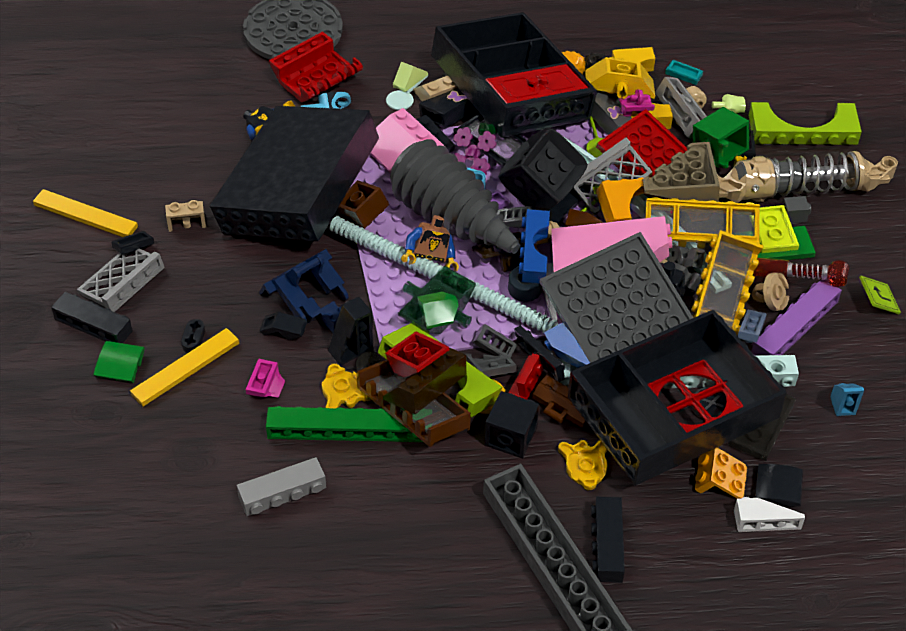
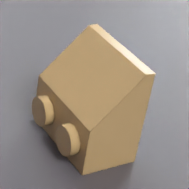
[413,75,458,101]

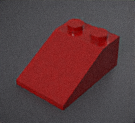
[385,331,450,378]

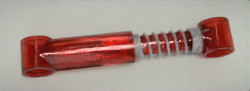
[723,252,849,287]

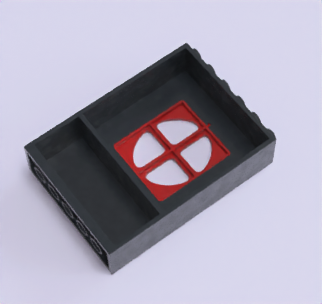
[568,309,787,486]

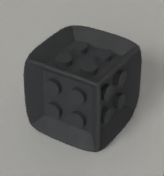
[498,128,588,211]

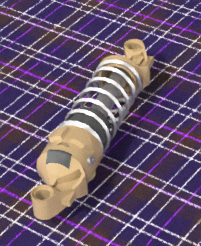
[717,151,898,203]

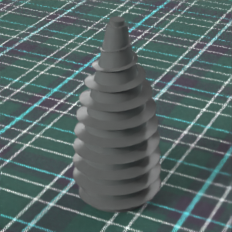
[390,139,520,254]

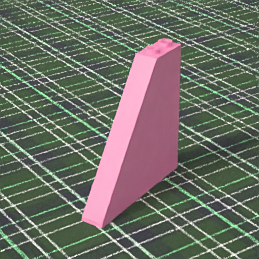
[551,216,673,324]

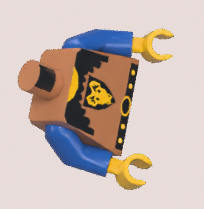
[401,215,459,272]

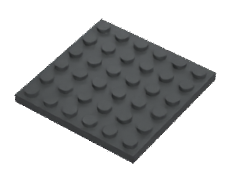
[539,232,693,363]

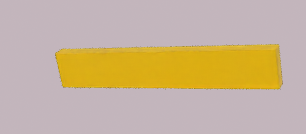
[33,189,138,237]
[130,328,239,407]

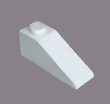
[734,497,805,532]

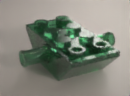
[398,266,476,334]

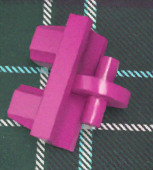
[619,89,655,116]

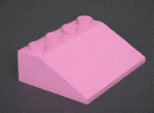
[370,108,444,174]

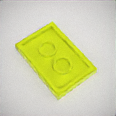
[748,205,799,253]

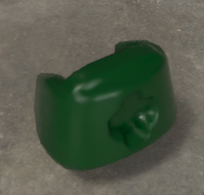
[478,123,496,136]

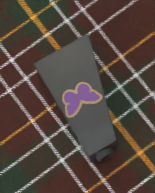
[591,91,632,135]

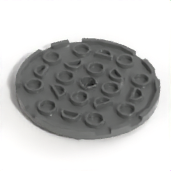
[243,0,343,60]

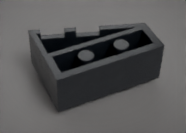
[328,297,374,366]

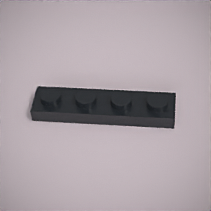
[514,325,565,382]

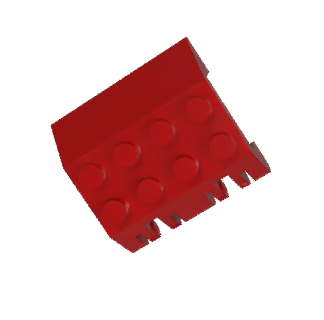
[269,31,363,102]

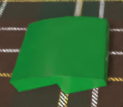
[93,341,145,383]

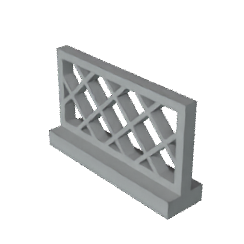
[572,137,653,215]
[77,249,165,312]

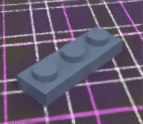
[738,309,767,343]

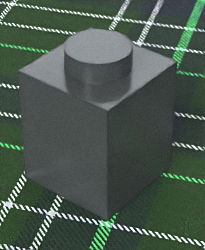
[782,196,811,223]

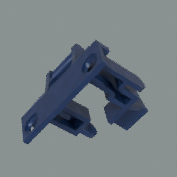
[259,249,349,333]

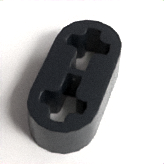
[181,319,205,353]

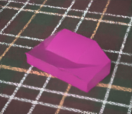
[246,359,285,397]

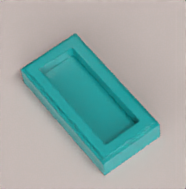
[665,60,704,85]

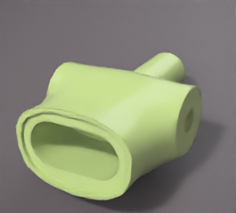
[712,94,746,113]

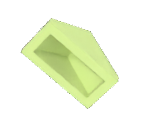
[393,62,428,92]

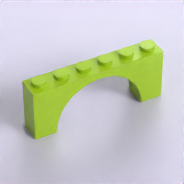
[749,102,862,145]
[378,322,502,417]

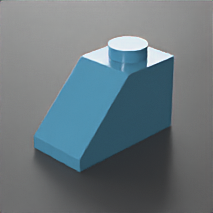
[830,383,864,416]

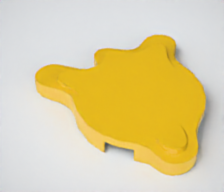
[322,364,371,408]
[558,440,608,490]

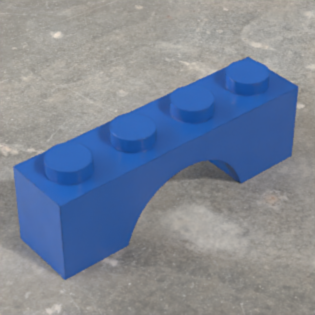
[519,209,550,283]

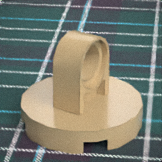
[751,273,789,311]

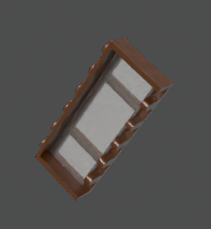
[357,360,471,447]

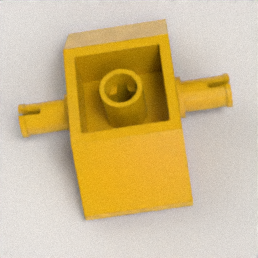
[585,57,655,99]

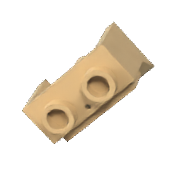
[165,200,206,232]

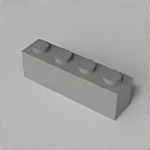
[237,457,326,516]

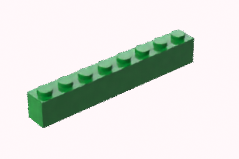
[266,406,432,442]

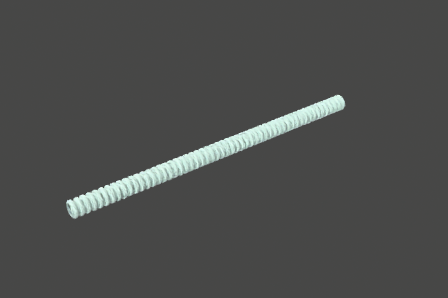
[330,216,559,333]

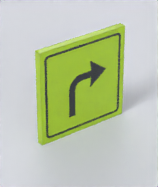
[859,276,901,314]

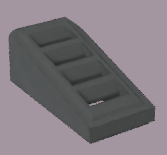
[497,206,532,228]
[472,324,518,358]

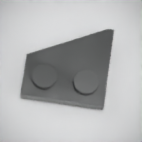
[466,354,517,378]

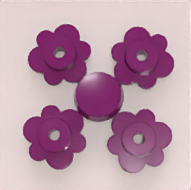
[453,127,496,176]

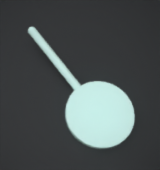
[386,75,428,110]

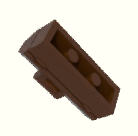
[532,375,588,428]

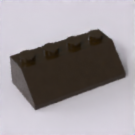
[383,348,467,414]

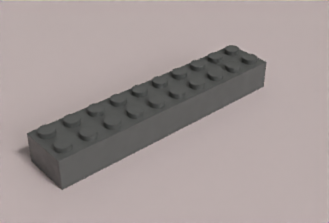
[483,464,633,631]

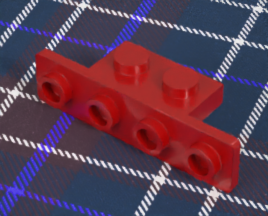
[509,354,544,399]

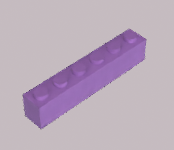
[751,279,842,356]

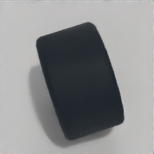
[508,266,542,302]

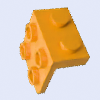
[695,448,747,499]

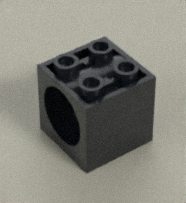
[485,391,539,459]

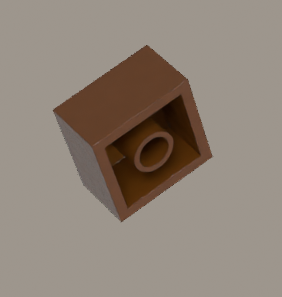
[337,180,389,229]

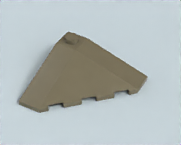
[643,142,720,202]

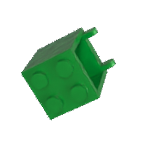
[693,107,749,168]

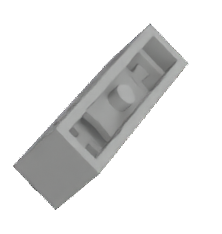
[655,77,707,139]

